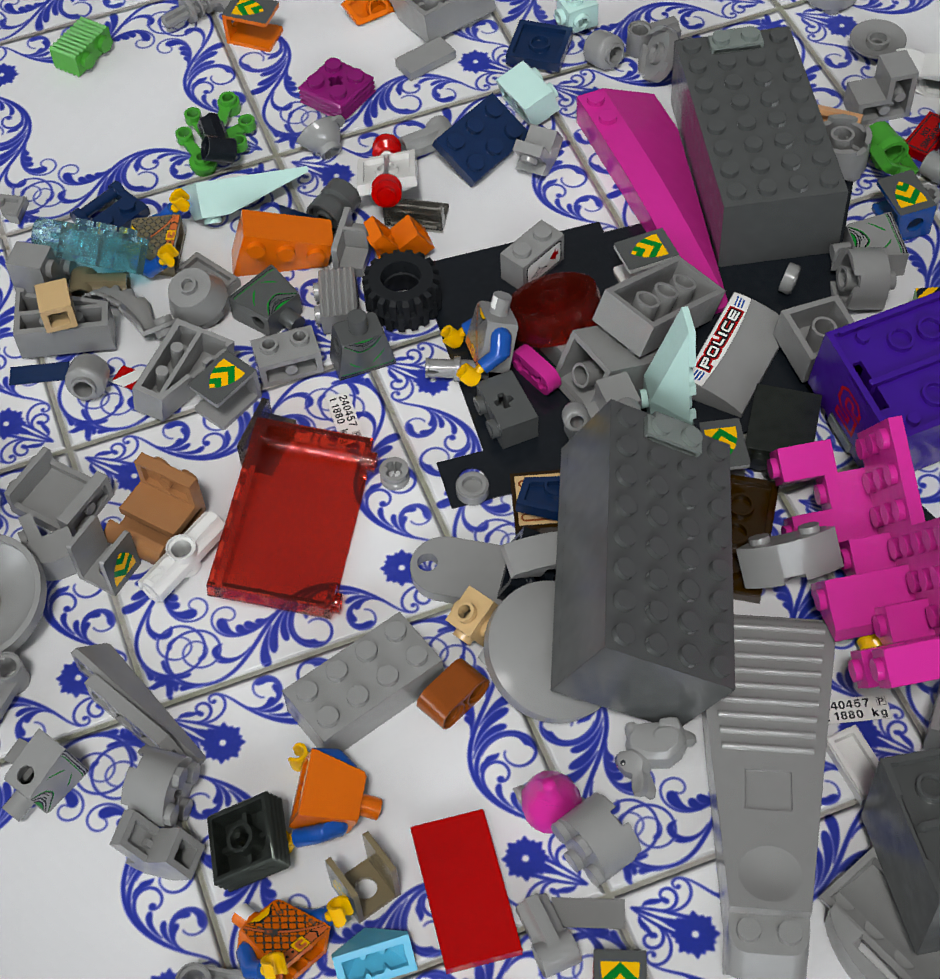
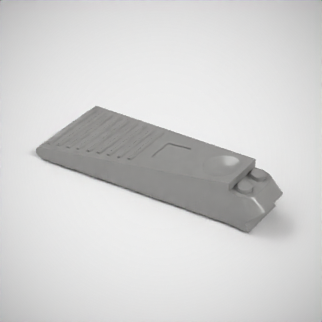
[702,614,835,979]

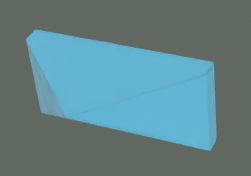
[331,927,418,979]

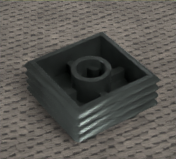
[207,791,291,892]

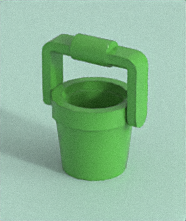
[869,121,919,175]

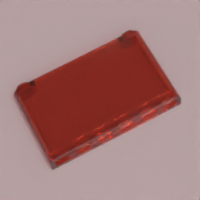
[206,417,378,619]

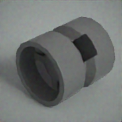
[306,178,361,234]

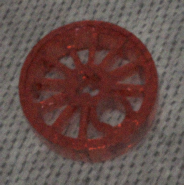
[510,272,601,348]

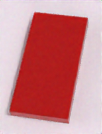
[410,809,523,974]

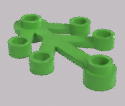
[175,91,256,177]

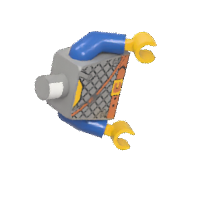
[440,291,518,387]

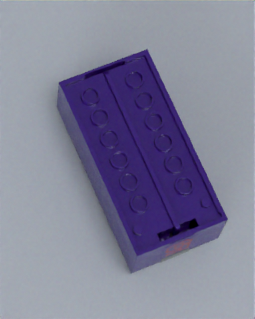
[808,291,940,471]

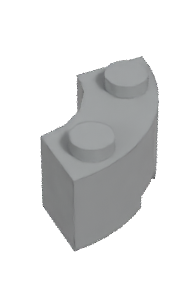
[736,522,844,589]

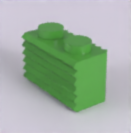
[49,16,113,77]

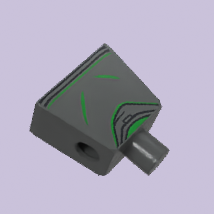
[228,264,305,336]
[330,309,396,381]

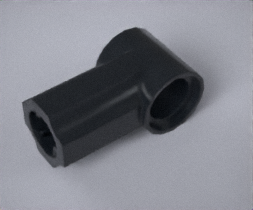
[197,113,237,164]

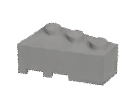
[13,287,116,359]
[132,318,234,422]

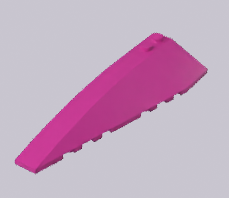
[577,88,728,315]

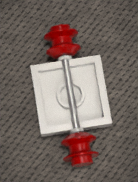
[357,134,418,208]

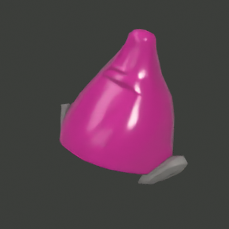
[512,770,586,834]

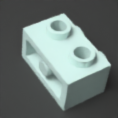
[496,61,560,126]

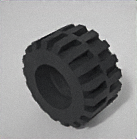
[362,249,442,332]

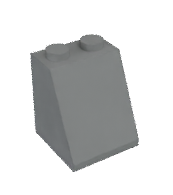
[556,325,658,404]

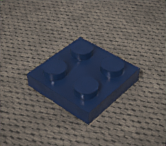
[506,19,573,72]

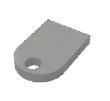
[410,536,506,605]

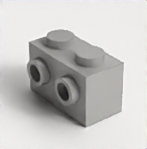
[250,325,324,388]

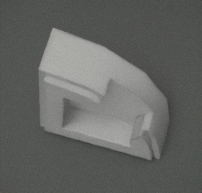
[0,194,29,225]

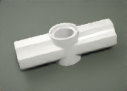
[138,511,228,602]

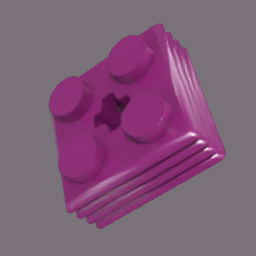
[298,57,376,120]

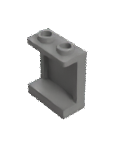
[4,447,115,537]

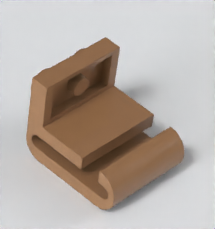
[104,452,206,565]

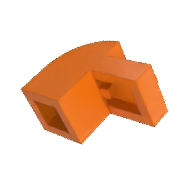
[363,214,435,259]

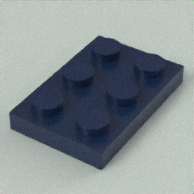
[432,92,528,187]

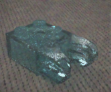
[31,217,149,275]

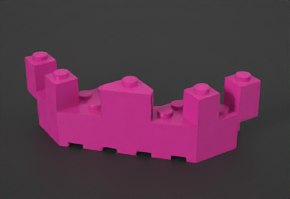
[767,415,940,688]

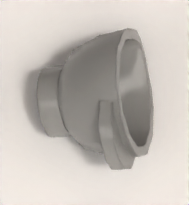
[296,115,345,160]

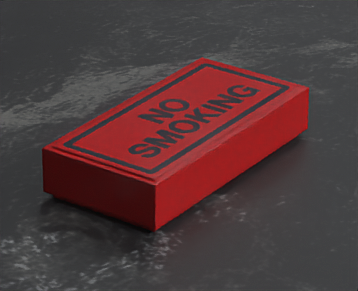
[905,111,940,162]

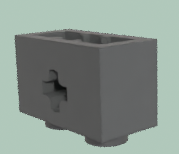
[473,370,538,449]

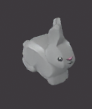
[615,717,697,800]

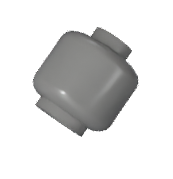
[583,29,624,70]
[65,353,110,401]

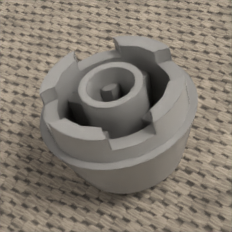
[168,267,228,328]

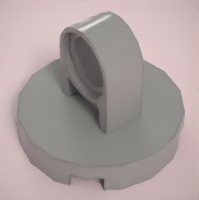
[638,25,679,83]

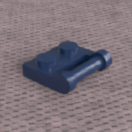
[70,180,150,247]

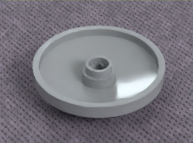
[0,534,47,653]
[484,581,602,724]

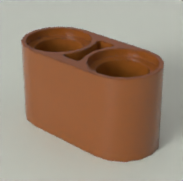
[416,658,490,729]

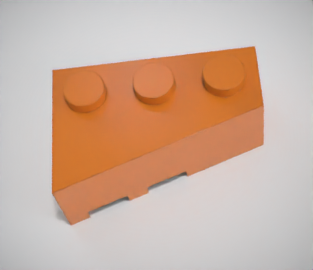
[232,209,333,277]

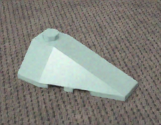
[181,166,308,225]
[638,306,697,425]

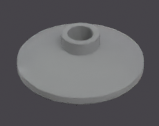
[850,19,907,59]

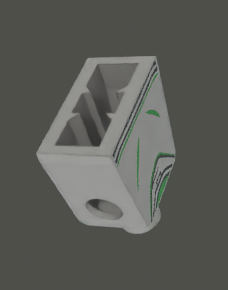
[829,212,909,276]
[2,728,89,822]

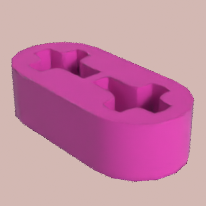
[511,344,562,395]

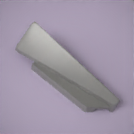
[71,643,206,765]

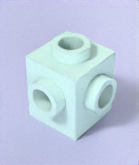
[554,0,598,34]

